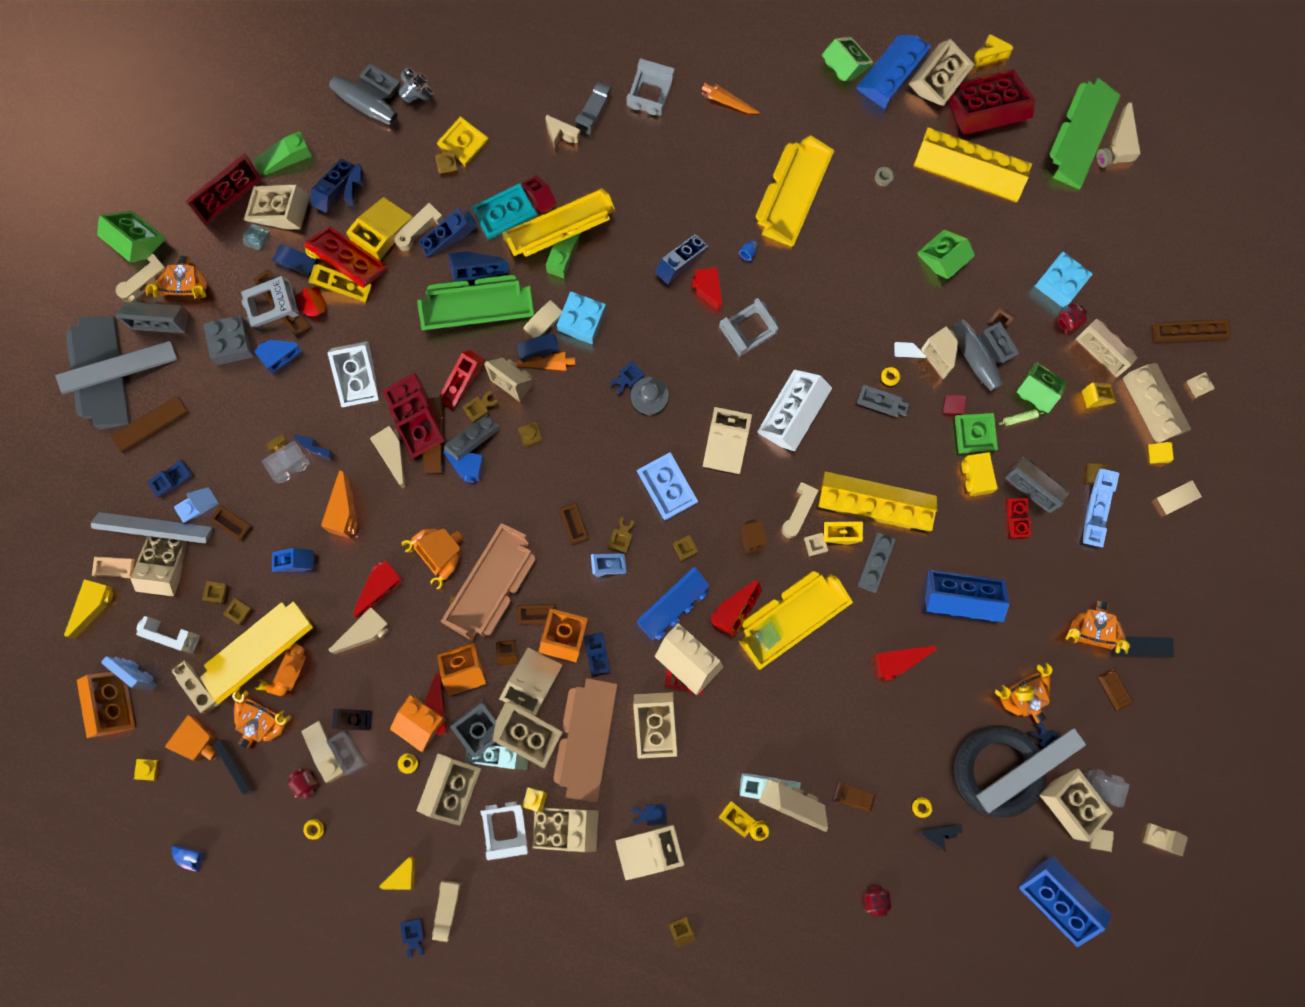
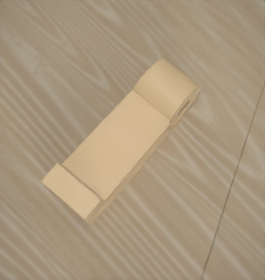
[395,203,444,251]
[116,254,166,302]
[781,482,819,538]
[172,660,221,715]
[432,881,462,942]

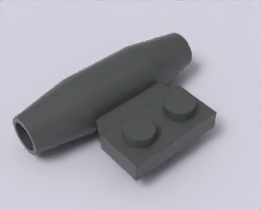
[329,64,400,125]
[951,320,1019,391]

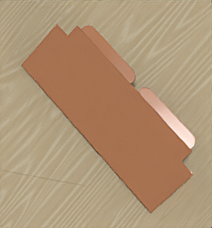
[441,523,536,641]
[554,678,617,802]

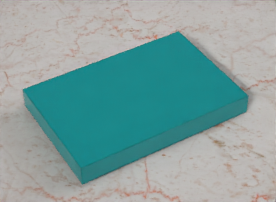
[471,183,537,240]

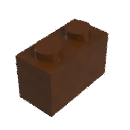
[740,519,768,553]

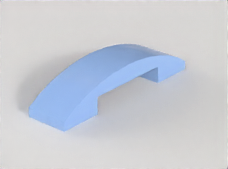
[1083,468,1119,547]

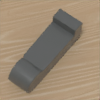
[575,81,612,135]

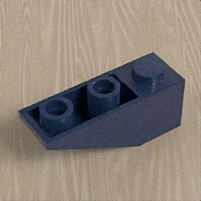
[311,158,356,213]
[418,208,478,257]
[655,234,708,284]

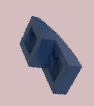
[344,164,364,206]
[272,244,316,277]
[517,334,559,363]
[294,434,334,461]
[147,460,194,498]
[584,632,611,677]

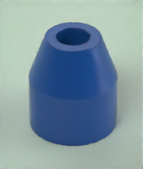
[739,240,758,261]

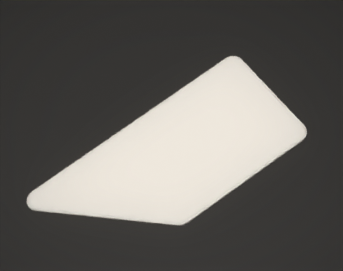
[895,342,926,358]

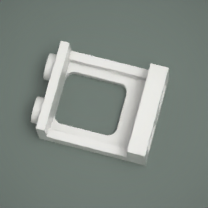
[136,616,200,654]
[481,801,529,860]

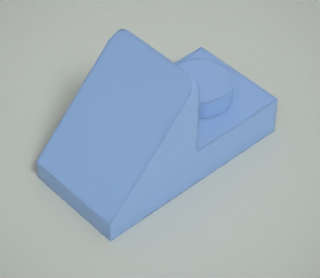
[174,487,219,523]
[591,554,627,577]

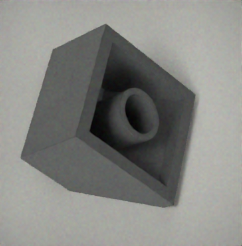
[450,699,497,758]

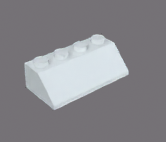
[757,370,832,451]

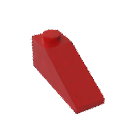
[439,350,486,410]
[353,561,404,618]
[711,580,762,638]
[875,646,936,681]
[424,673,447,735]

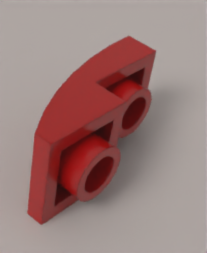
[1007,498,1031,537]

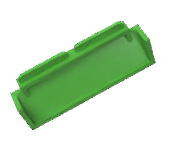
[1050,78,1120,189]
[417,275,534,330]

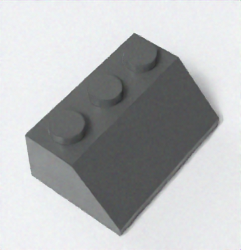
[116,300,188,333]
[1004,457,1069,513]

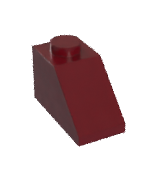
[521,175,557,213]

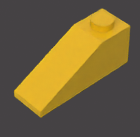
[308,264,371,302]
[64,579,113,639]

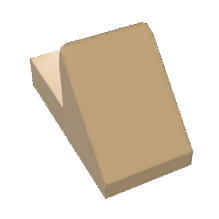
[545,115,581,148]
[1143,823,1188,856]

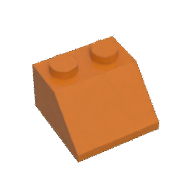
[538,608,588,662]
[437,643,486,696]
[390,695,446,752]

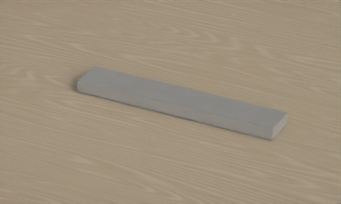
[55,341,177,395]
[91,512,213,543]
[976,728,1086,813]

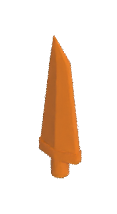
[702,83,760,114]
[515,352,576,371]

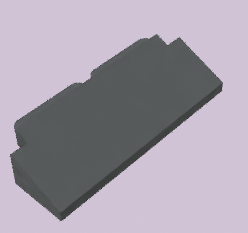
[66,316,130,430]

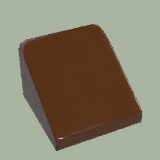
[988,306,1015,330]
[496,640,518,666]

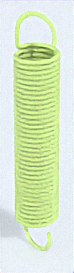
[998,409,1045,426]

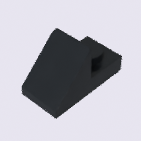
[332,709,371,730]
[918,824,963,852]

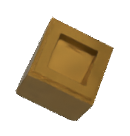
[668,917,696,947]

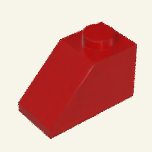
[691,268,722,309]

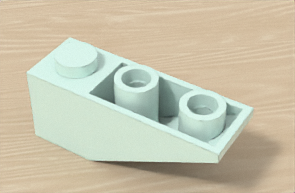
[465,745,529,770]
[739,772,801,799]

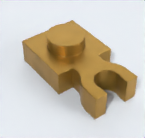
[462,391,499,424]
[608,517,635,554]

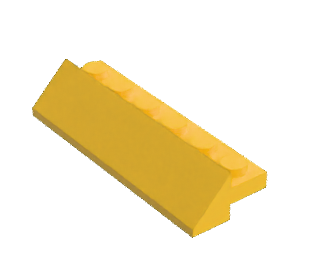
[914,128,1032,202]
[818,471,937,532]

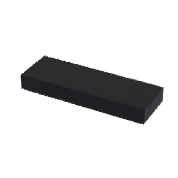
[1113,637,1174,658]
[213,740,255,795]

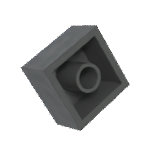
[203,315,254,365]

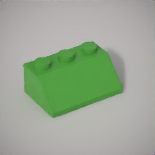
[97,211,165,262]

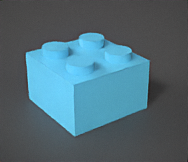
[1035,252,1092,308]
[557,291,606,345]

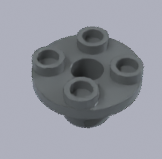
[399,67,434,103]
[631,377,668,416]

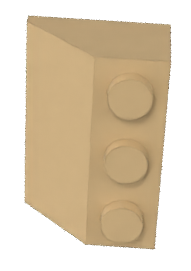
[909,39,975,106]
[1076,318,1138,378]
[655,623,723,695]
[493,703,562,768]
[416,753,481,826]
[1040,769,1113,842]
[759,779,828,832]

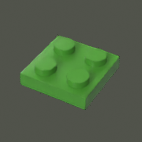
[955,413,998,454]

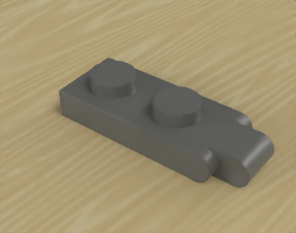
[857,384,910,417]

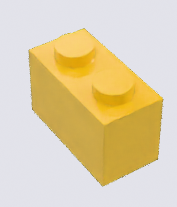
[962,452,998,496]

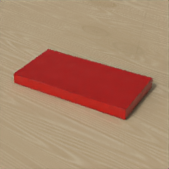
[304,226,388,288]

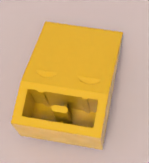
[346,197,413,261]

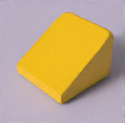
[1148,442,1173,464]

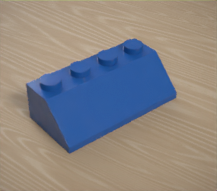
[856,35,931,109]
[637,567,710,641]
[925,570,1010,622]
[1019,856,1112,947]

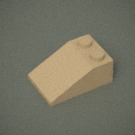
[244,185,310,229]
[484,358,534,402]
[633,692,677,759]

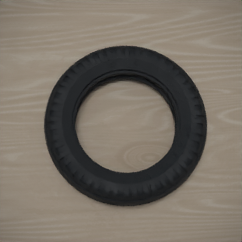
[954,725,1047,818]

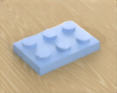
[637,453,698,521]
[101,656,157,691]

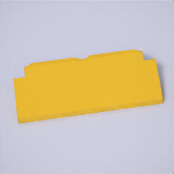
[756,136,834,247]
[502,188,615,257]
[738,571,853,670]
[199,601,313,704]

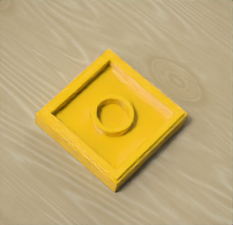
[437,116,489,167]

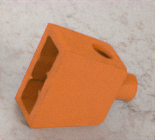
[165,715,218,761]

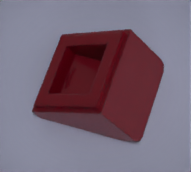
[943,395,967,416]

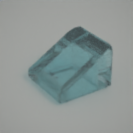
[243,224,269,250]
[755,623,781,650]

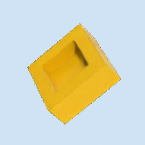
[134,759,159,780]
[522,788,548,813]

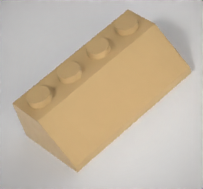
[1122,363,1191,444]

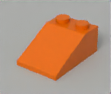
[321,470,358,538]

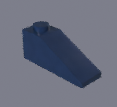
[449,251,509,282]

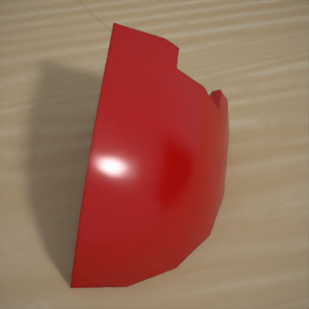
[295,287,326,316]

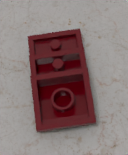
[382,373,445,459]

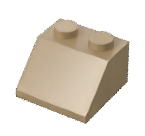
[921,326,958,379]

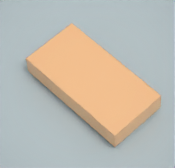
[92,557,135,579]

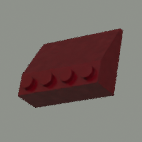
[949,69,1035,134]
[185,153,262,225]

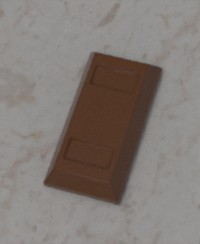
[559,502,589,544]
[209,504,251,541]
[517,604,556,624]
[1098,668,1134,712]
[833,781,876,812]

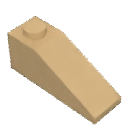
[1109,103,1140,163]
[370,426,406,489]
[329,607,391,654]
[301,721,348,783]

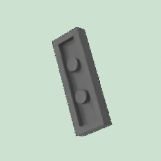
[444,414,500,461]
[857,532,896,593]

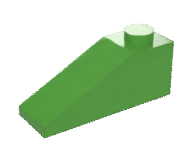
[254,131,312,177]
[546,232,582,278]

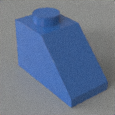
[254,340,302,373]
[444,449,484,483]
[272,548,315,572]

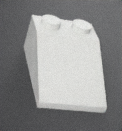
[328,341,379,407]

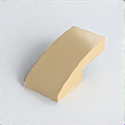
[523,300,562,338]
[1157,480,1202,515]

